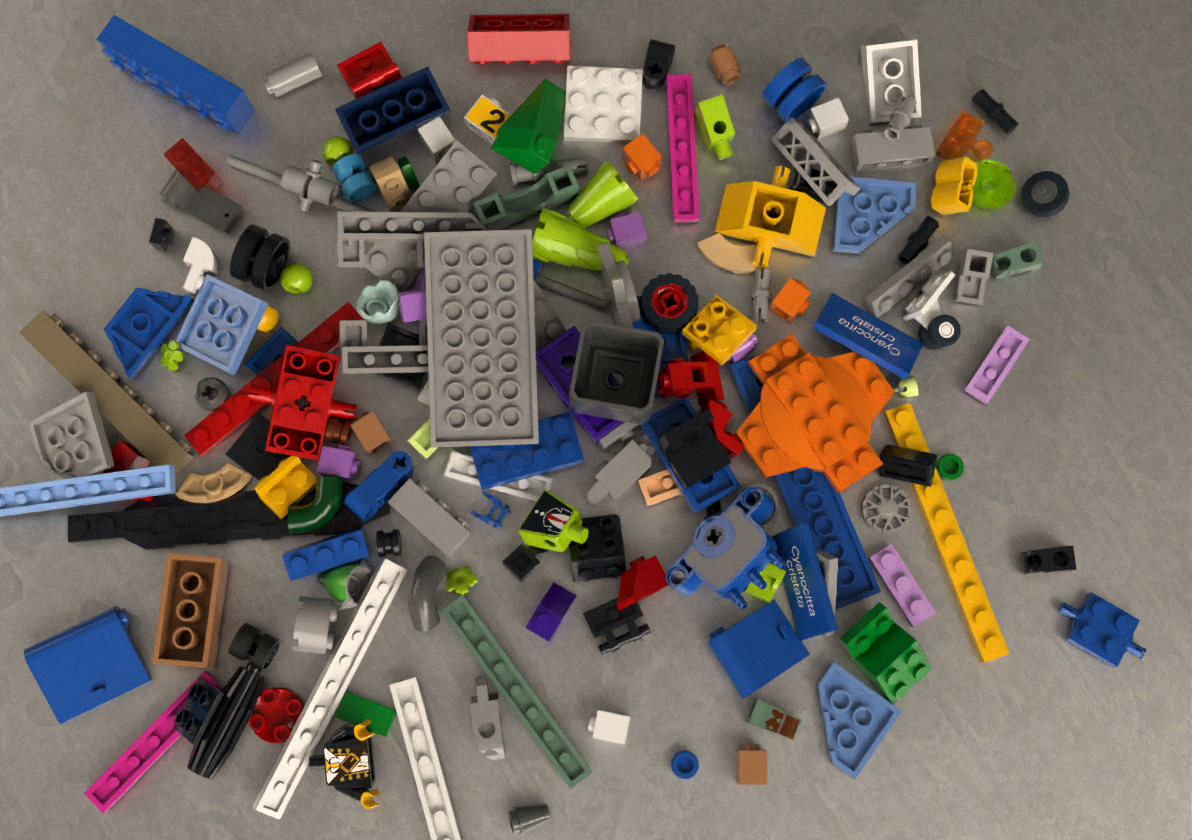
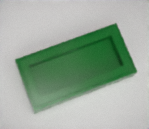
[335,691,397,737]

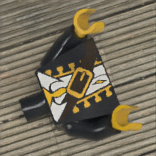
[309,719,380,809]

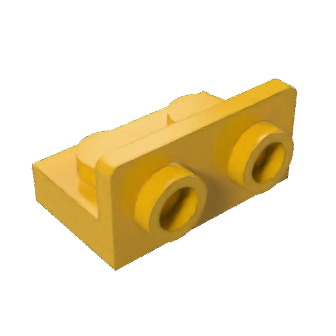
[255,456,318,519]

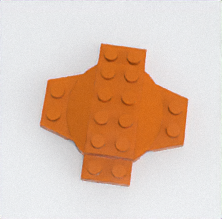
[734,334,895,494]

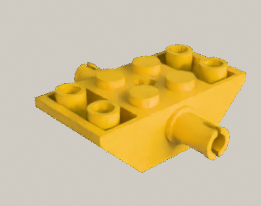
[714,166,826,268]

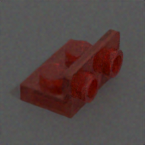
[164,138,224,191]

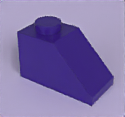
[526,582,577,643]

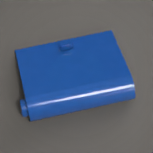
[24,606,152,724]

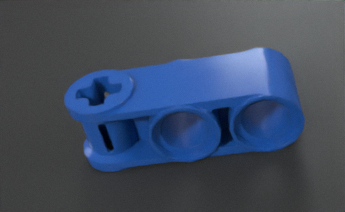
[344,451,414,522]

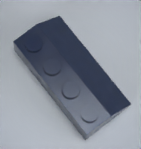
[335,66,450,154]

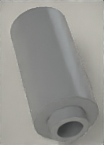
[263,52,322,97]

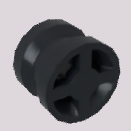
[376,529,402,557]

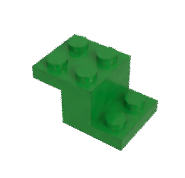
[840,602,931,705]

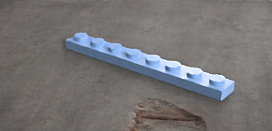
[0,465,176,517]

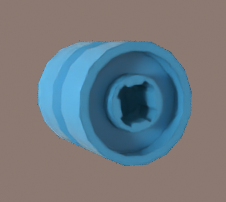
[332,153,378,202]

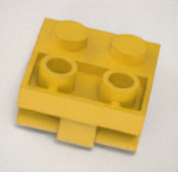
[682,294,757,366]

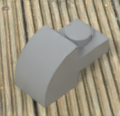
[954,249,993,305]

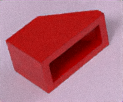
[617,556,669,611]

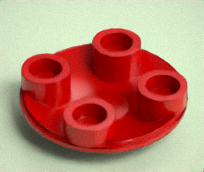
[249,687,304,743]

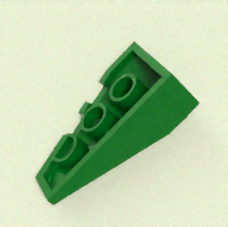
[491,79,566,174]

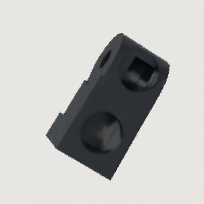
[1021,545,1077,574]

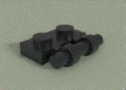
[583,597,651,656]

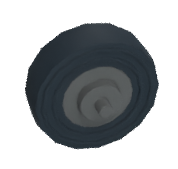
[1021,171,1070,217]

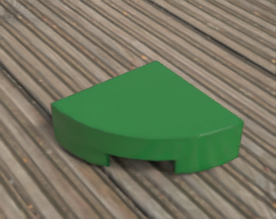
[398,156,420,190]

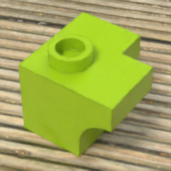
[743,562,786,603]

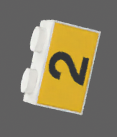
[464,95,513,146]

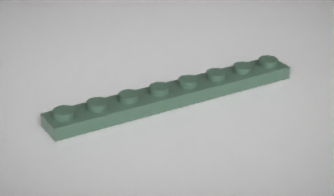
[441,595,593,789]

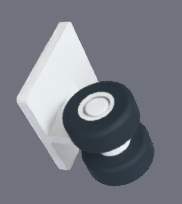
[902,271,961,350]

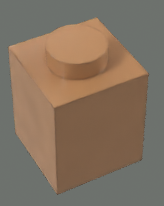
[350,412,393,456]
[736,744,767,785]

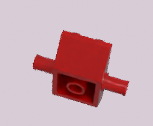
[247,345,357,461]

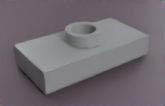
[599,422,641,452]

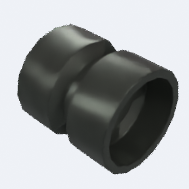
[228,623,281,672]

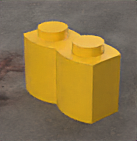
[931,157,977,215]

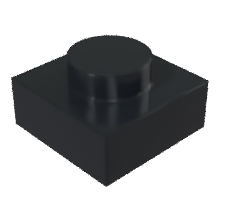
[149,218,174,252]

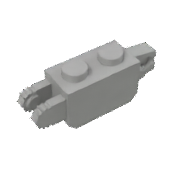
[586,434,656,506]

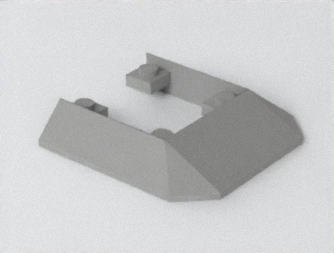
[335,211,489,374]

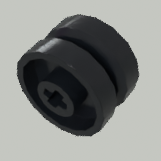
[230,224,290,291]

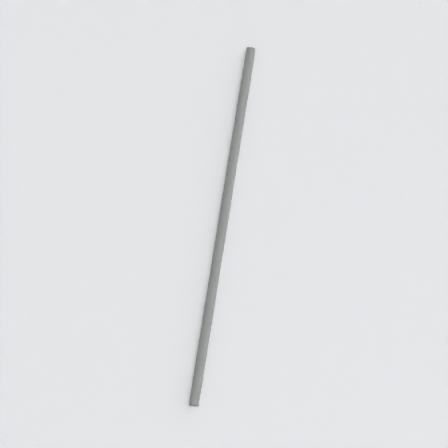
[227,155,608,311]

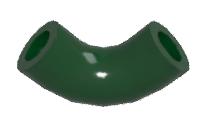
[288,477,343,533]

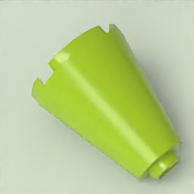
[566,160,639,228]

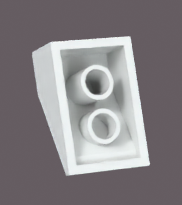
[861,39,922,123]

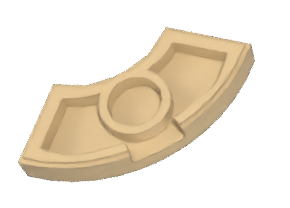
[696,233,765,274]
[176,462,252,503]

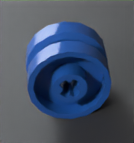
[762,58,828,123]

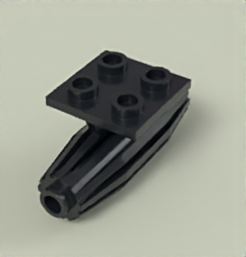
[173,663,265,779]

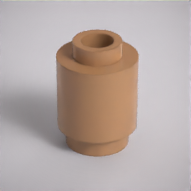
[708,44,741,85]

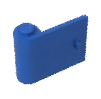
[707,599,810,699]

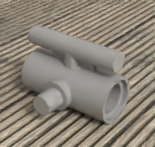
[281,159,343,211]

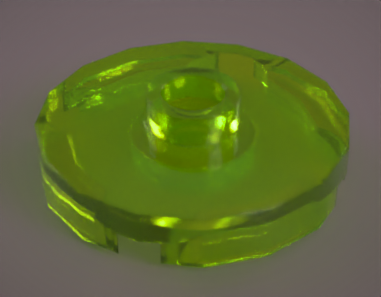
[971,160,1016,212]

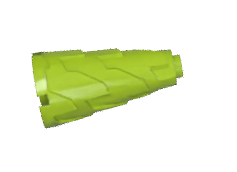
[532,207,630,272]

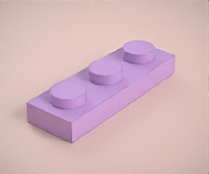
[964,325,1030,404]
[868,544,936,627]

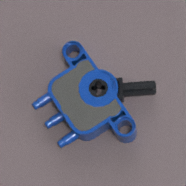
[666,486,786,609]

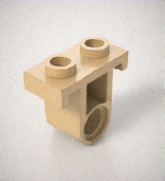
[368,155,412,212]

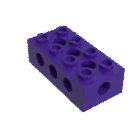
[536,326,624,446]

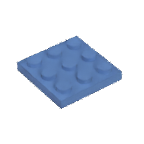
[176,274,269,375]

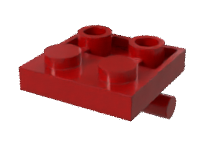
[337,42,402,99]

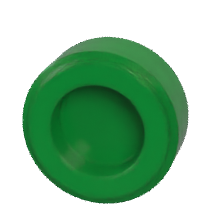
[936,454,964,481]

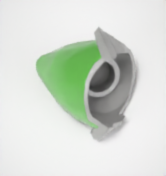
[317,558,371,610]

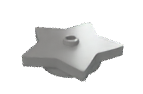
[598,242,640,328]

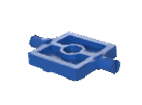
[1058,593,1146,668]

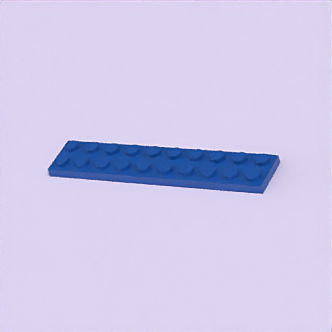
[729,354,881,610]

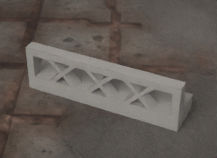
[771,117,861,206]

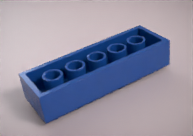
[96,15,254,134]

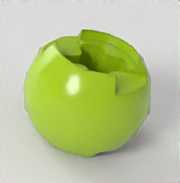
[322,136,354,166]
[280,263,313,294]

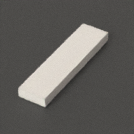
[444,450,553,502]

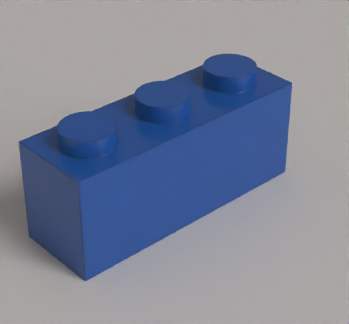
[282,526,372,581]

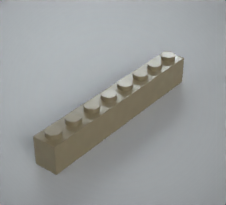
[19,310,195,477]

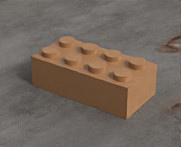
[152,553,229,669]

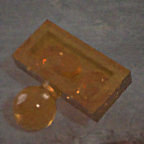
[936,110,993,160]

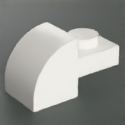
[183,237,220,297]

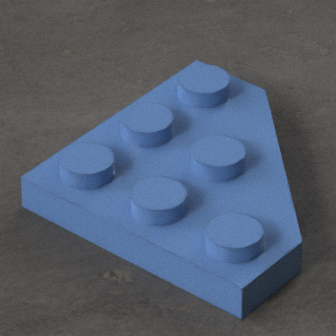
[833,176,917,254]
[817,662,902,779]

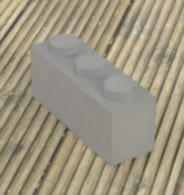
[850,125,935,172]
[388,478,471,558]

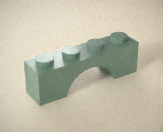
[473,165,580,231]

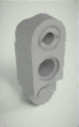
[470,676,506,761]

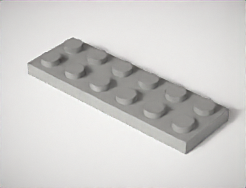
[365,140,497,292]

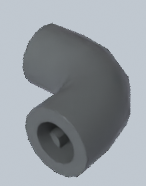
[408,555,447,632]

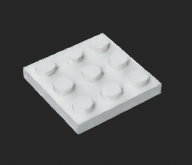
[564,66,643,144]

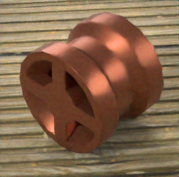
[325,416,354,446]

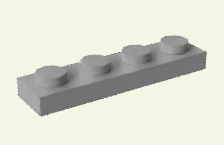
[865,235,954,318]

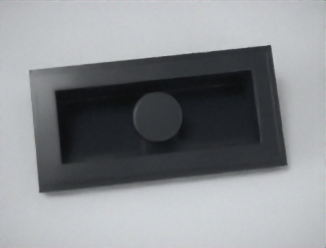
[879,445,937,487]

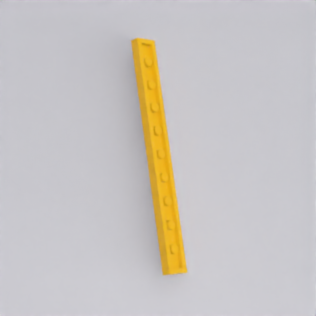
[884,403,1010,663]

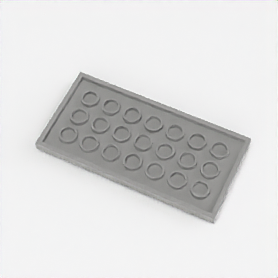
[424,229,539,448]

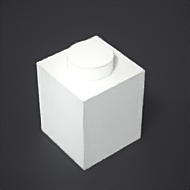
[806,98,849,140]
[418,117,455,163]
[588,710,630,745]

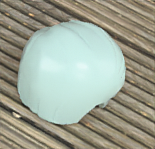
[356,280,400,324]

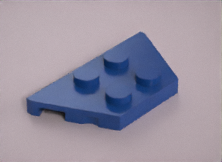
[104,288,194,380]

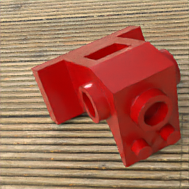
[657,351,725,407]

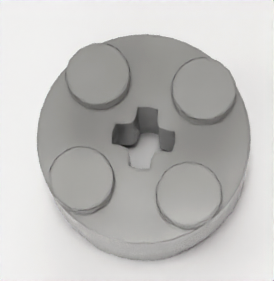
[293,596,339,654]

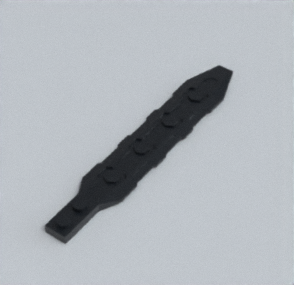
[68,481,391,550]

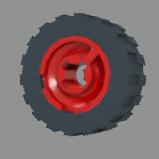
[640,273,699,334]

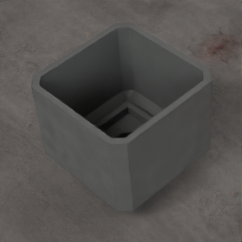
[569,320,664,425]

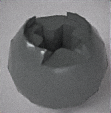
[195,377,228,410]

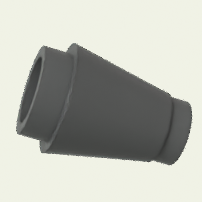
[508,804,551,835]

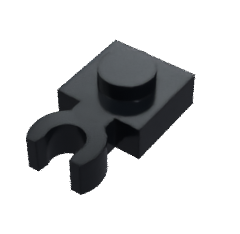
[502,544,550,583]

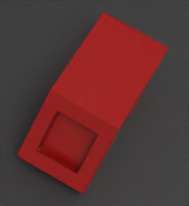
[701,399,744,459]

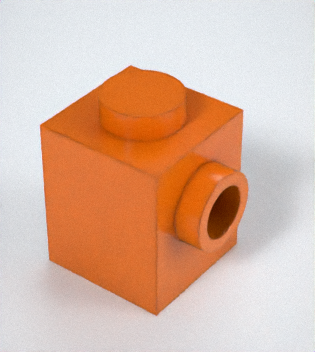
[622,133,662,180]
[769,278,811,323]

